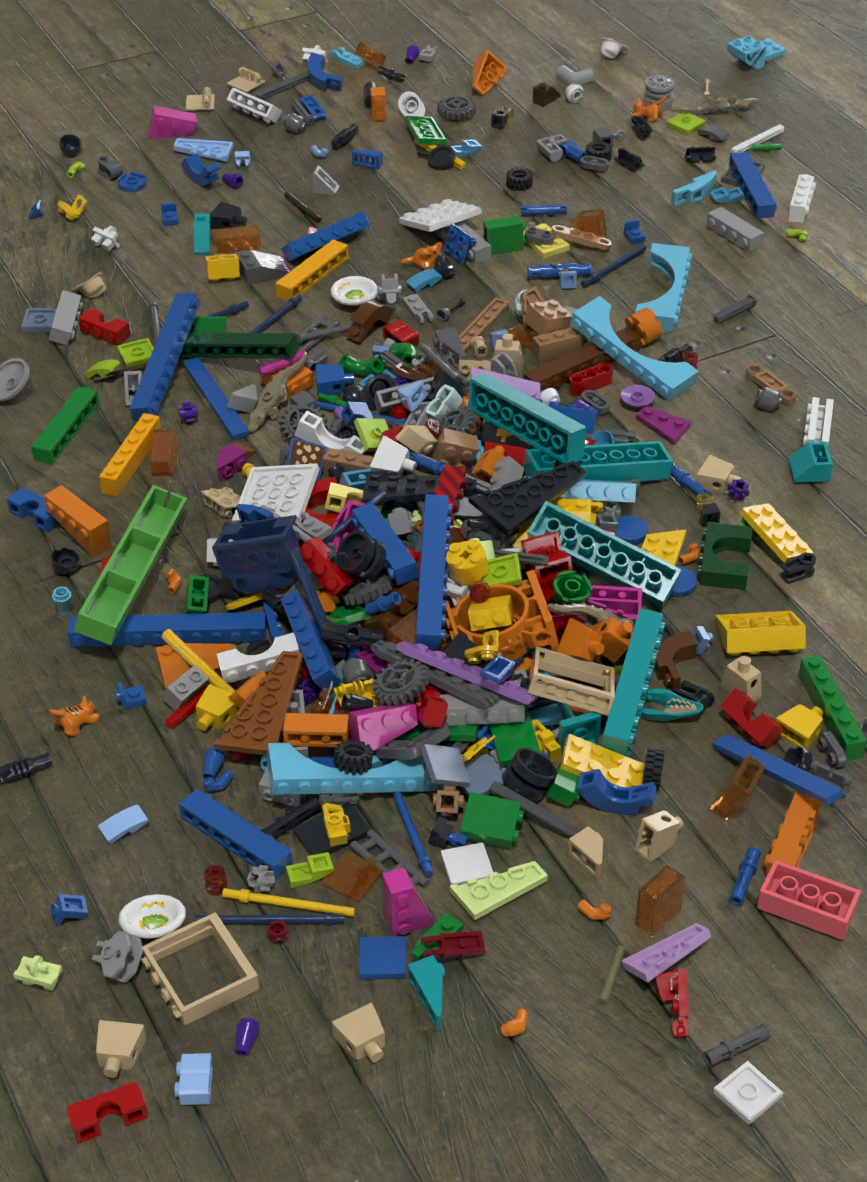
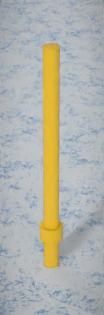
[222,888,355,917]

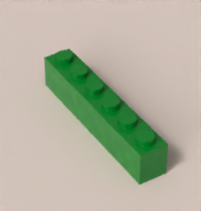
[31,386,99,465]
[798,655,867,761]

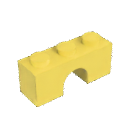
[324,482,383,513]

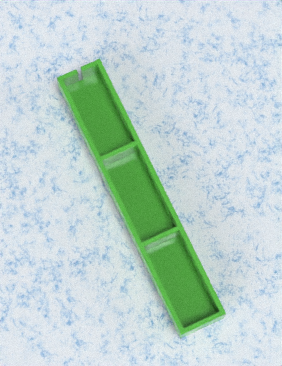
[74,485,187,645]

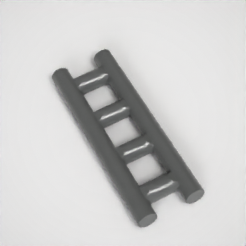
[296,315,340,353]
[418,342,470,387]
[350,829,430,887]

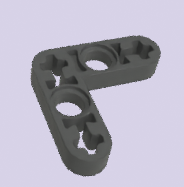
[374,723,451,760]

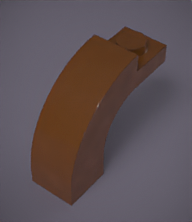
[346,300,394,344]
[655,631,697,691]

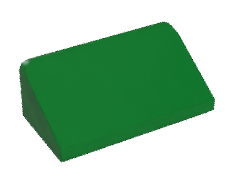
[193,316,227,333]

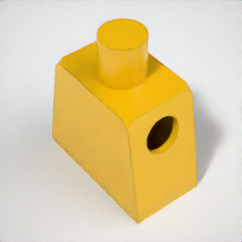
[196,684,240,731]
[776,704,823,749]

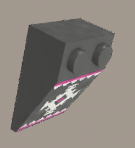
[237,250,291,286]
[433,327,466,371]

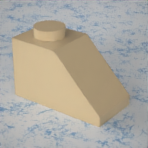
[396,425,438,454]
[568,826,603,879]

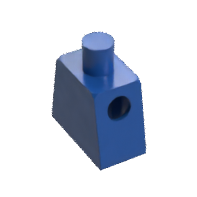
[316,364,354,396]

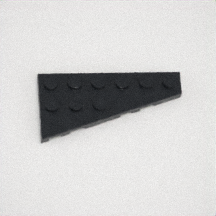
[468,461,587,535]
[361,472,477,505]

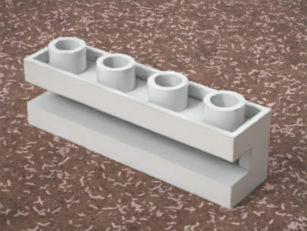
[803,397,834,446]

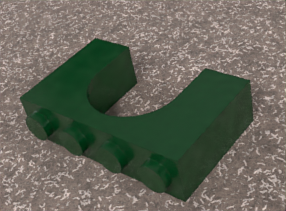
[697,522,752,590]

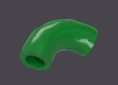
[390,343,419,367]
[338,353,384,377]

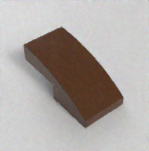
[393,362,433,380]

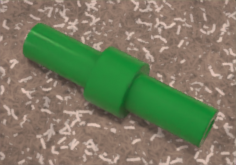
[752,143,782,152]
[318,393,347,407]

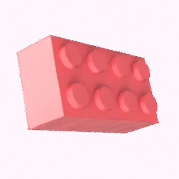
[757,860,861,940]

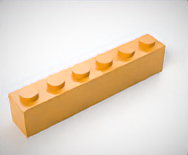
[275,240,349,301]
[99,413,162,496]

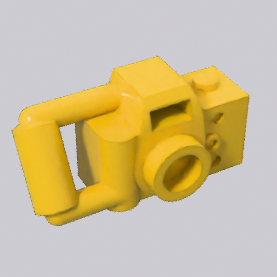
[532,719,561,762]
[322,803,351,847]

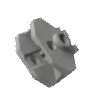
[378,273,402,310]
[490,352,518,377]
[92,931,143,983]

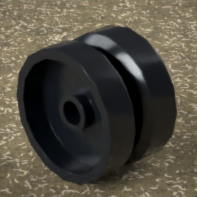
[336,531,387,581]
[502,748,557,801]

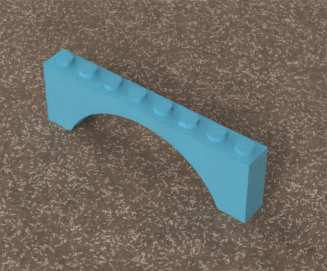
[636,243,692,331]
[570,296,699,401]
[266,743,441,795]

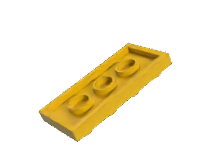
[740,503,814,563]
[560,734,645,787]

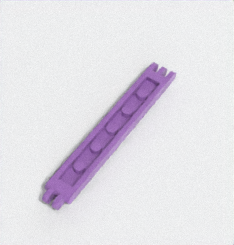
[396,641,538,705]

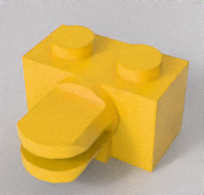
[205,254,240,281]

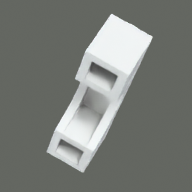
[295,411,366,455]
[217,633,300,683]

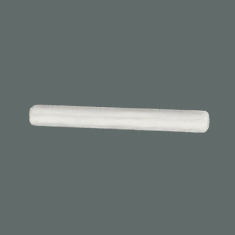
[731,124,784,153]

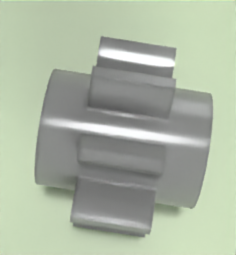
[600,501,621,519]
[247,865,275,893]

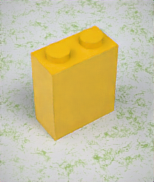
[468,595,514,631]

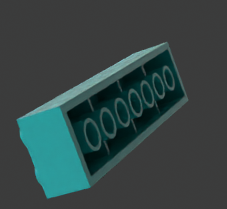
[468,373,587,464]
[523,441,673,482]
[527,501,681,609]
[601,608,665,758]

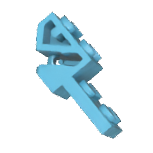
[727,36,786,69]

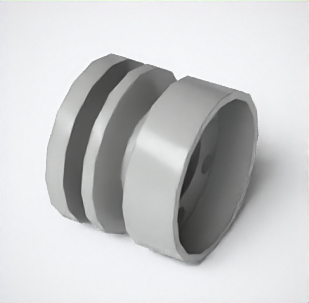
[644,75,675,110]

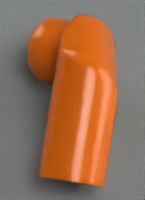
[679,543,700,565]
[165,569,182,594]
[577,900,611,920]
[500,1009,528,1037]

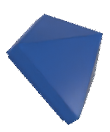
[29,200,44,219]

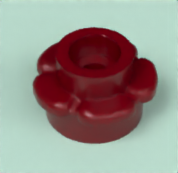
[267,921,289,942]

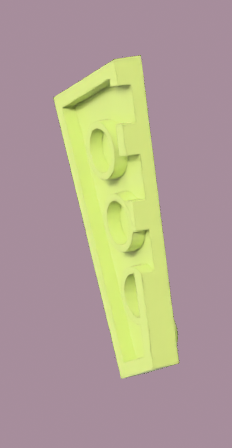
[449,861,548,920]

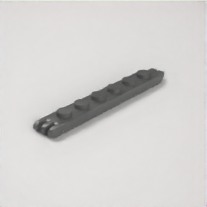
[370,640,499,710]

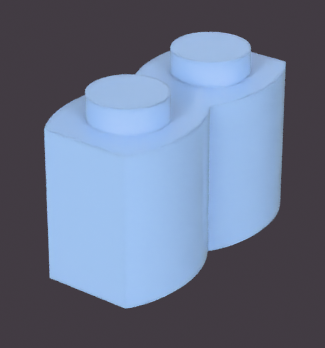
[175,1053,213,1105]

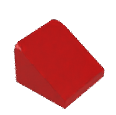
[655,970,676,1002]

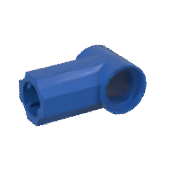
[559,140,587,163]

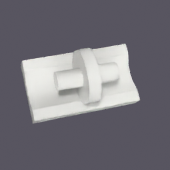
[302,45,328,65]
[91,226,121,252]

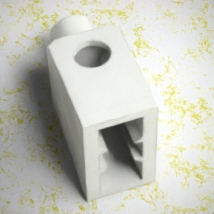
[370,436,417,475]

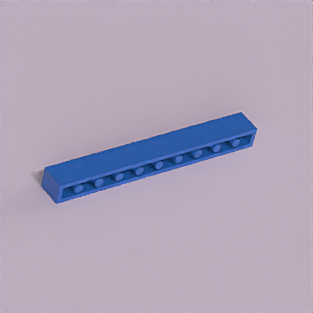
[129,292,200,421]
[415,494,452,650]
[68,612,267,647]

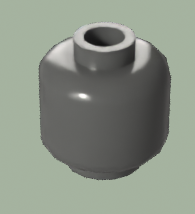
[284,113,306,134]
[755,387,782,412]
[342,658,371,684]

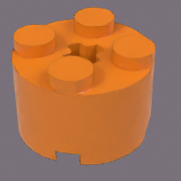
[625,307,662,347]

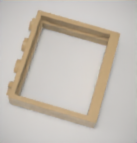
[528,646,615,716]
[141,912,259,1026]

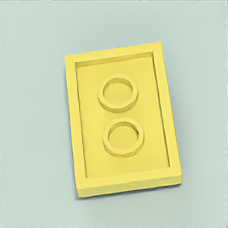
[524,223,570,259]

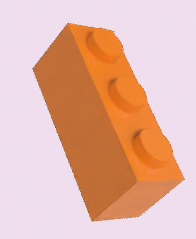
[283,713,350,747]

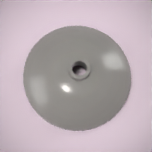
[0,358,30,402]

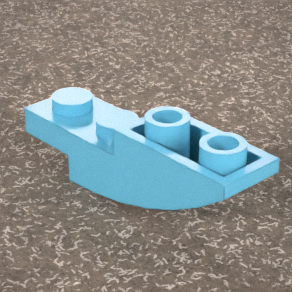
[671,171,717,206]

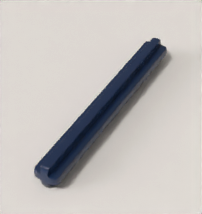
[288,548,329,634]

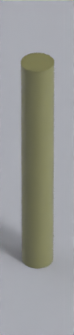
[598,945,626,1005]

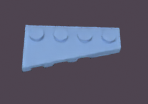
[173,138,234,162]

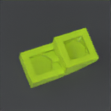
[84,360,120,379]
[286,852,334,888]

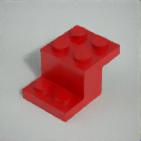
[521,531,573,601]

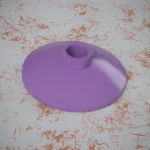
[621,385,655,407]

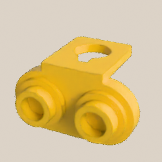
[57,194,87,220]
[464,630,499,664]

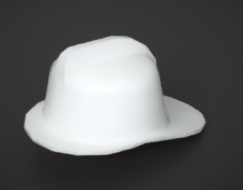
[600,38,629,59]
[398,92,425,117]

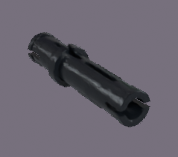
[261,796,321,838]

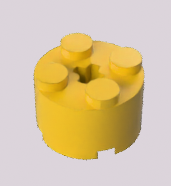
[446,540,489,585]

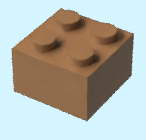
[524,300,572,335]
[431,428,479,469]

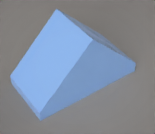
[398,380,428,412]

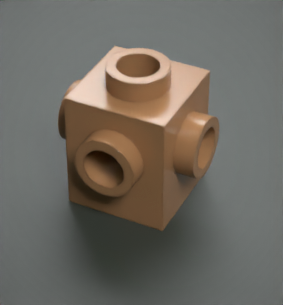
[433,785,464,816]

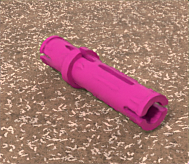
[258,349,308,378]

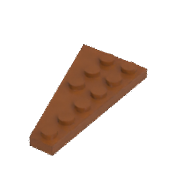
[214,651,303,755]

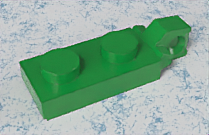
[412,913,464,962]

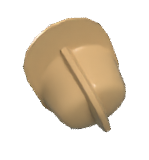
[70,272,106,298]

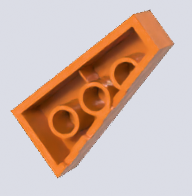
[44,485,111,558]
[763,790,821,877]

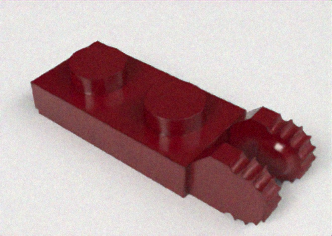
[420,931,486,958]

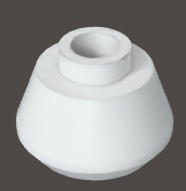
[565,84,583,103]
[541,388,560,403]

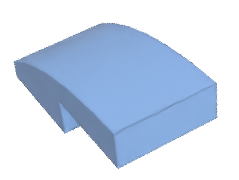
[98,804,149,844]

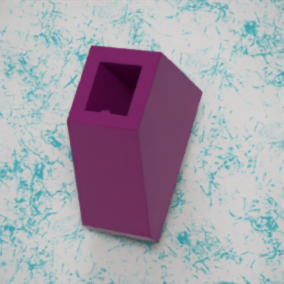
[217,443,247,482]

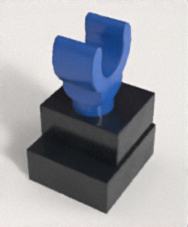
[428,816,468,849]

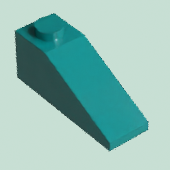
[194,213,211,255]
[408,955,445,1031]

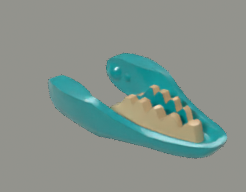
[641,688,703,722]

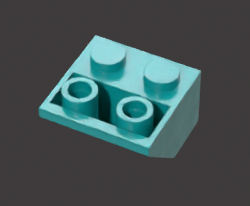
[788,442,833,482]

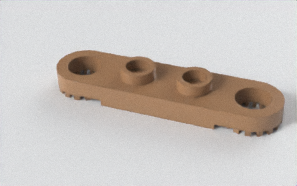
[551,225,612,251]
[746,363,797,404]

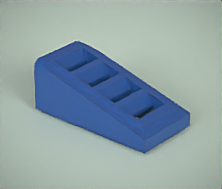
[352,150,383,170]
[480,655,515,684]

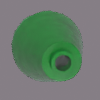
[553,571,592,615]

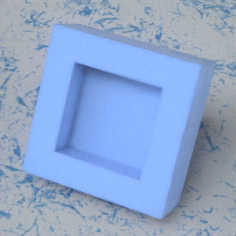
[235,151,251,168]

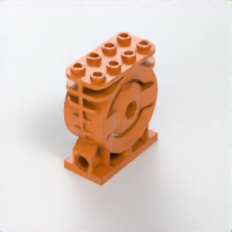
[443,570,559,661]

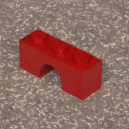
[78,308,131,346]
[299,536,355,597]
[411,685,449,729]
[720,687,785,748]
[66,1081,149,1144]

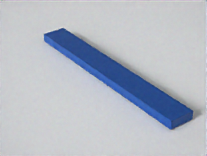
[183,357,249,440]
[712,734,844,806]

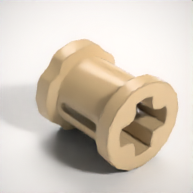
[470,336,488,358]

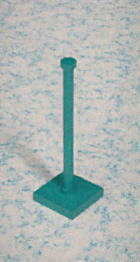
[527,648,601,754]

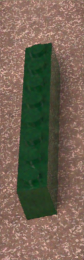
[179,333,300,359]

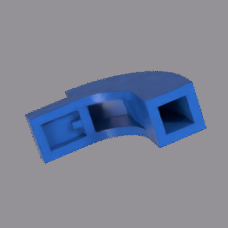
[308,53,343,92]
[181,153,221,186]
[577,769,657,815]

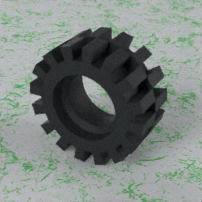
[586,141,612,161]
[506,167,533,191]
[333,739,373,775]
[643,748,665,788]

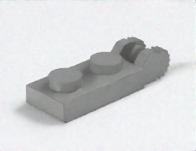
[402,294,433,324]
[294,512,333,540]

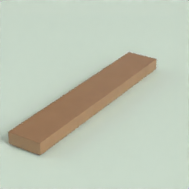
[458,298,510,354]

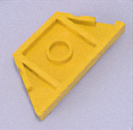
[641,530,687,566]

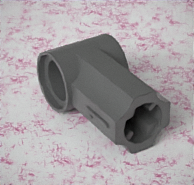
[303,348,328,376]

